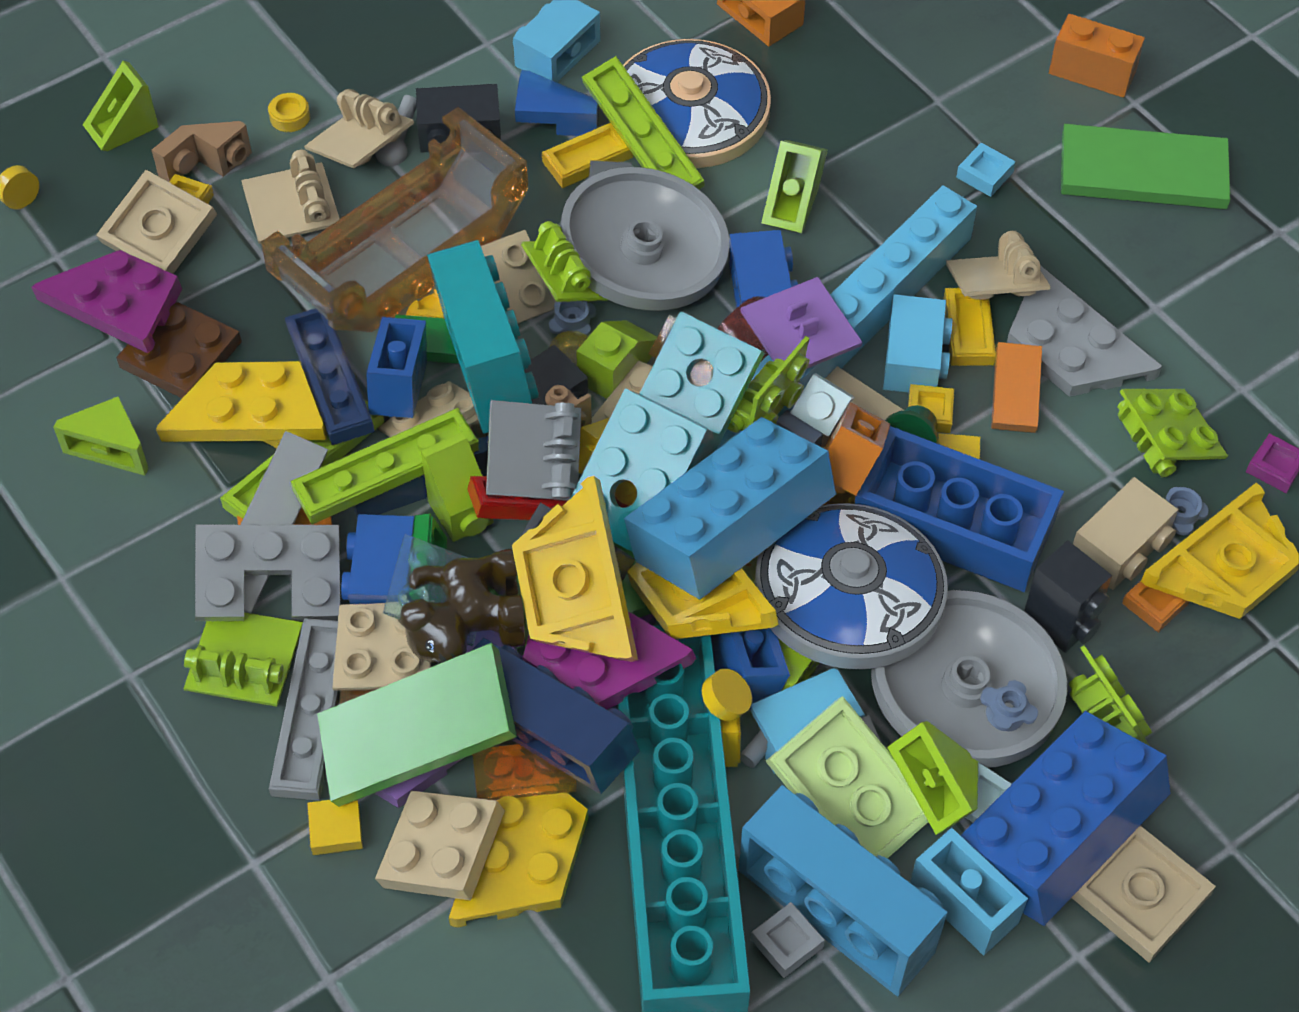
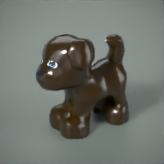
[400,549,525,663]

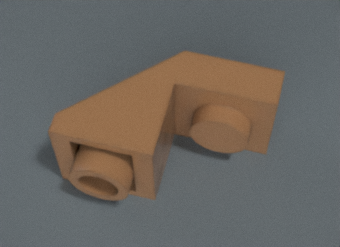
[152,121,252,182]

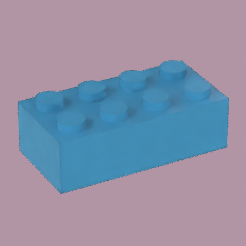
[624,417,836,600]
[738,785,947,997]

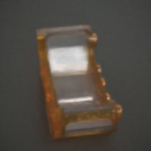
[261,107,528,332]

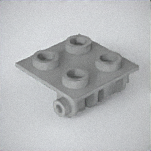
[486,400,581,501]

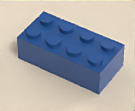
[854,426,1064,592]
[960,711,1171,926]

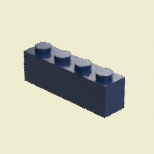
[471,637,640,794]

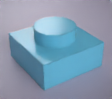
[956,143,1016,197]

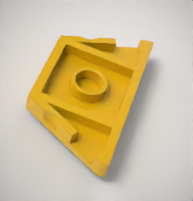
[156,361,328,442]
[512,476,638,662]
[1140,483,1299,619]
[627,562,779,639]
[449,747,588,928]

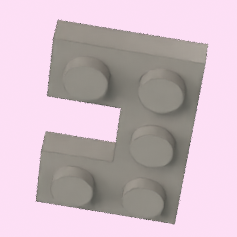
[195,524,340,621]

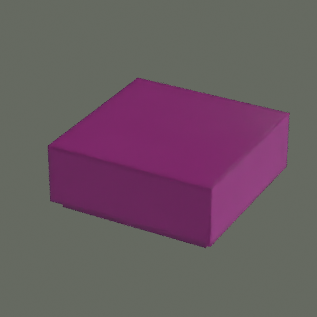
[1246,433,1299,493]

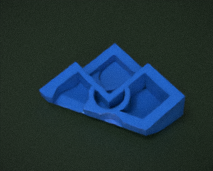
[515,70,599,136]

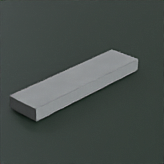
[240,431,328,614]
[269,618,341,801]

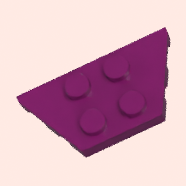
[31,250,182,353]
[523,611,697,710]

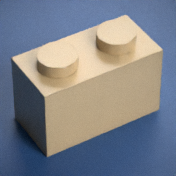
[1073,477,1179,590]

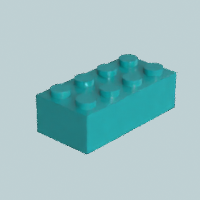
[427,240,539,434]

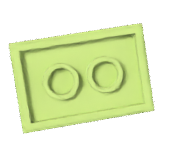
[766,696,928,859]

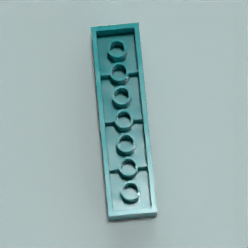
[617,625,750,1012]

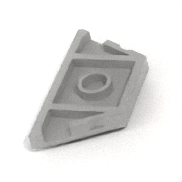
[1007,266,1162,397]

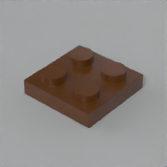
[116,301,242,398]

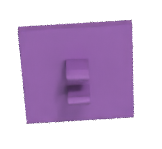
[740,277,862,369]

